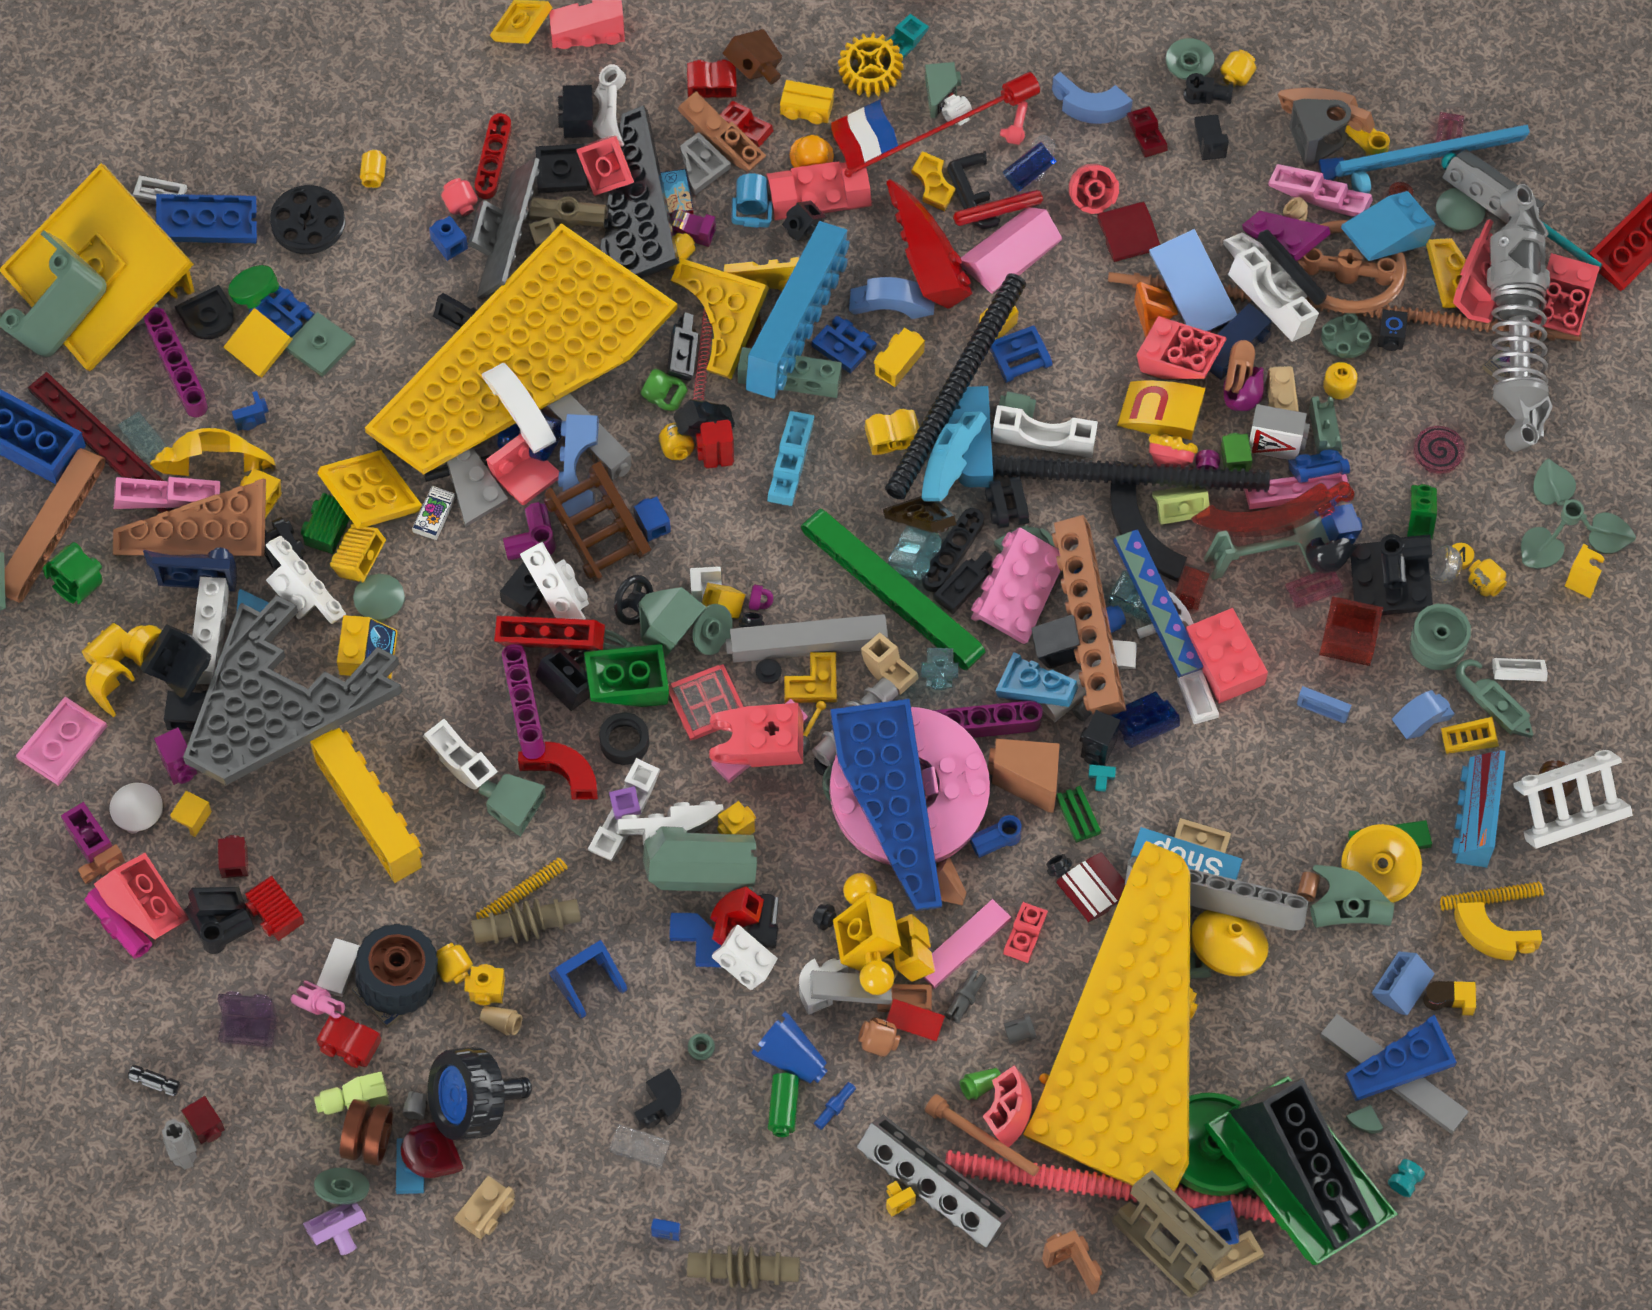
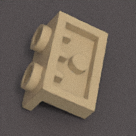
[454,1176,515,1239]

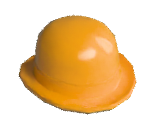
[789,135,834,168]

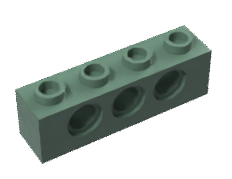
[738,347,842,398]

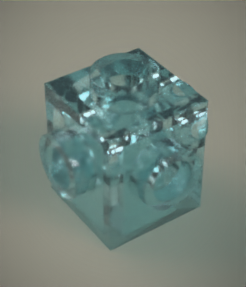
[921,648,958,690]

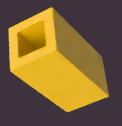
[874,327,925,387]

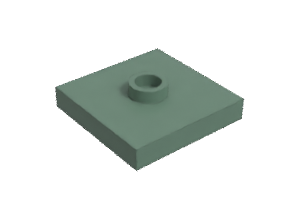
[285,312,356,377]

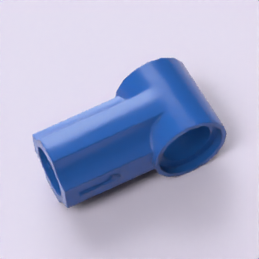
[970,815,1021,858]

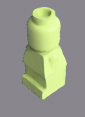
[314,1071,390,1115]

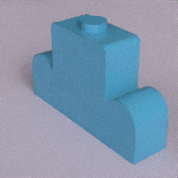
[930,386,993,487]

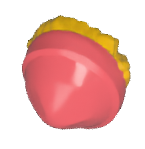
[1149,434,1198,468]

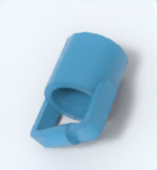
[731,173,772,228]

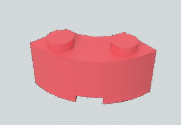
[983,1065,1032,1147]

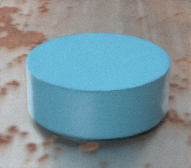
[1351,171,1371,194]

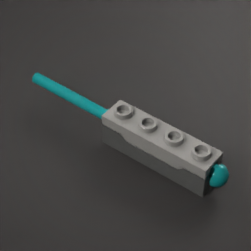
[1441,149,1603,270]

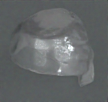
[1429,544,1463,584]

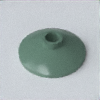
[1166,38,1214,80]
[693,604,733,655]
[314,1168,370,1204]

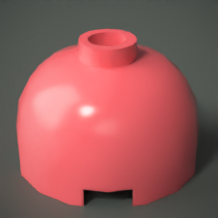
[1069,164,1119,214]

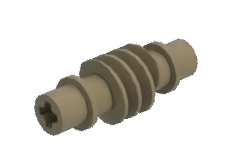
[471,898,581,944]
[687,1245,800,1289]

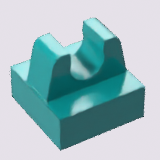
[1088,765,1116,792]

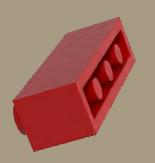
[494,616,605,650]

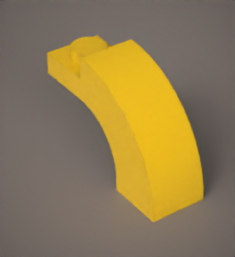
[1454,902,1542,960]

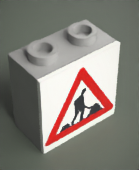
[1249,404,1310,460]

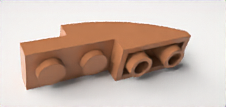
[1278,88,1375,133]
[678,92,766,172]

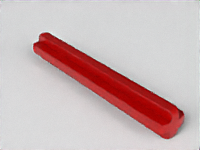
[953,190,1043,226]

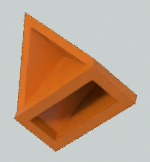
[1134,282,1178,337]

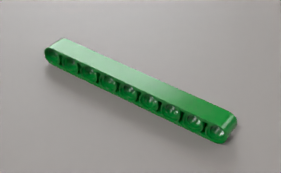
[801,508,986,671]

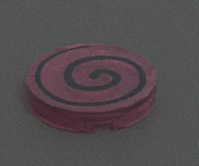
[1413,425,1465,474]

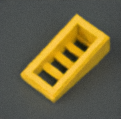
[1441,717,1499,754]

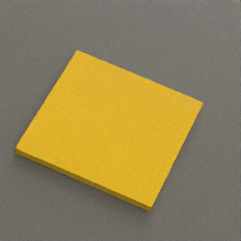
[0,163,194,371]

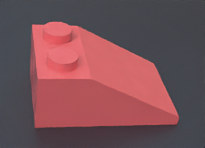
[94,853,189,939]

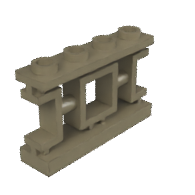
[1112,1170,1232,1297]

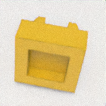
[886,1181,916,1217]

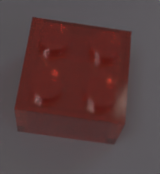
[1319,596,1383,666]

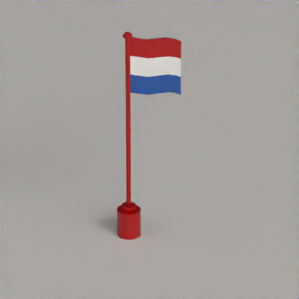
[831,72,1040,178]

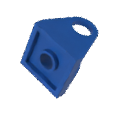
[549,940,627,1019]

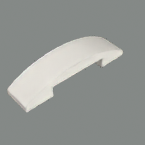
[482,362,556,454]
[588,758,660,861]

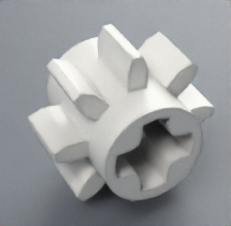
[942,94,972,126]

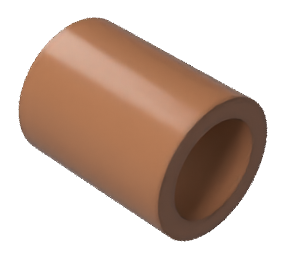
[1297,872,1320,902]

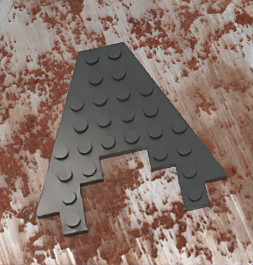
[183,595,402,785]

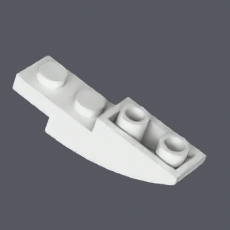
[615,801,723,845]

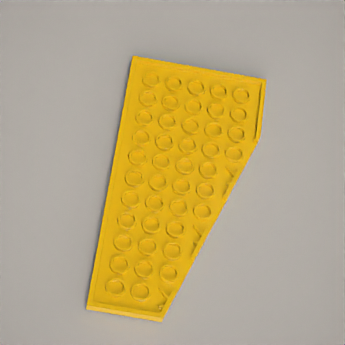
[365,223,678,475]

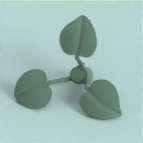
[1521,458,1636,569]

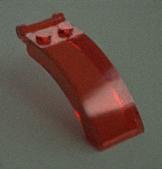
[1191,481,1355,537]

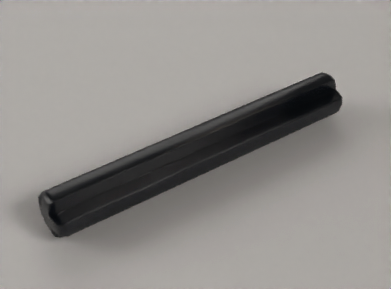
[1257,229,1327,305]

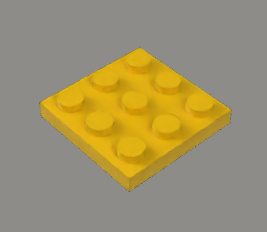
[317,450,422,529]

